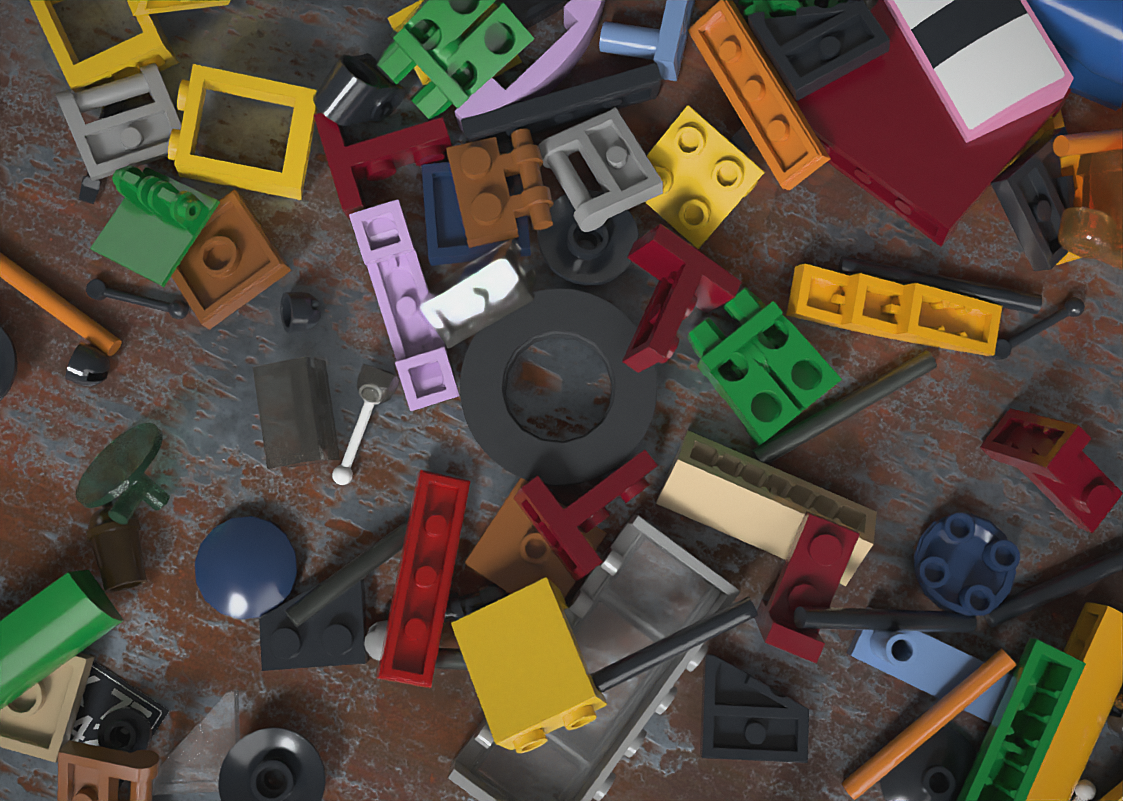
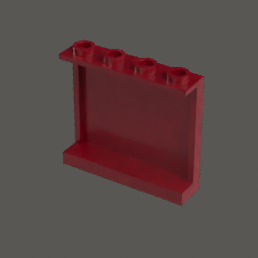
[793,0,1071,247]

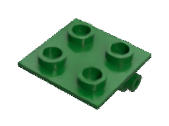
[90,165,220,287]

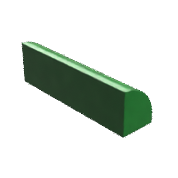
[0,570,124,710]
[957,638,1086,801]

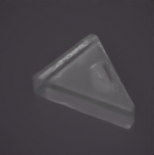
[152,690,240,795]

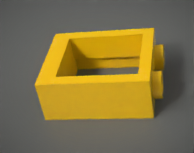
[29,0,179,93]
[168,64,318,200]

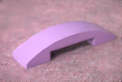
[454,0,605,132]
[349,200,460,411]

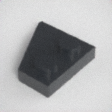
[748,1,890,101]
[991,127,1080,271]
[259,578,369,671]
[700,653,809,763]

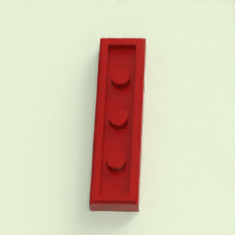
[376,470,471,688]

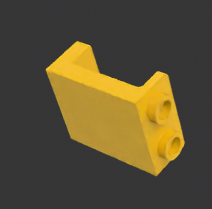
[451,577,607,753]

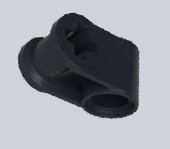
[313,53,406,126]

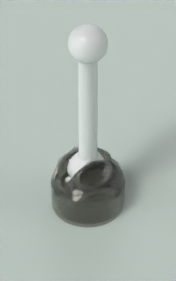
[332,363,400,485]

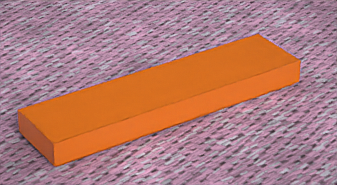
[687,0,831,190]

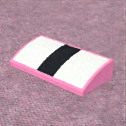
[884,0,1074,143]

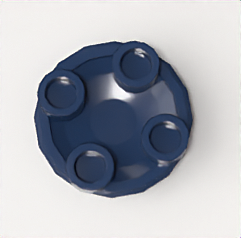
[914,513,1020,616]
[195,516,297,619]

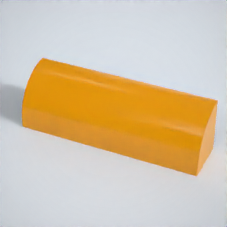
[1026,602,1123,801]

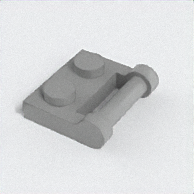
[55,63,181,181]
[539,108,663,232]

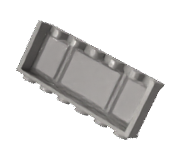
[448,514,741,801]

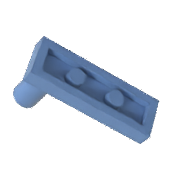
[599,0,695,81]
[846,607,1012,723]

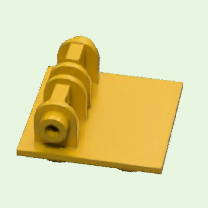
[645,105,765,249]

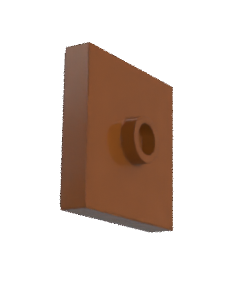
[171,189,292,330]
[465,478,607,599]

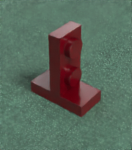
[314,113,452,222]
[622,223,742,373]
[980,408,1123,533]
[513,450,658,581]
[754,511,860,664]

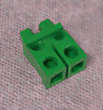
[376,0,535,120]
[687,288,842,446]

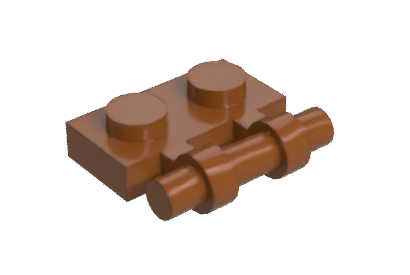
[446,129,554,248]

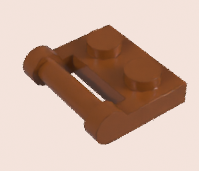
[57,740,159,801]

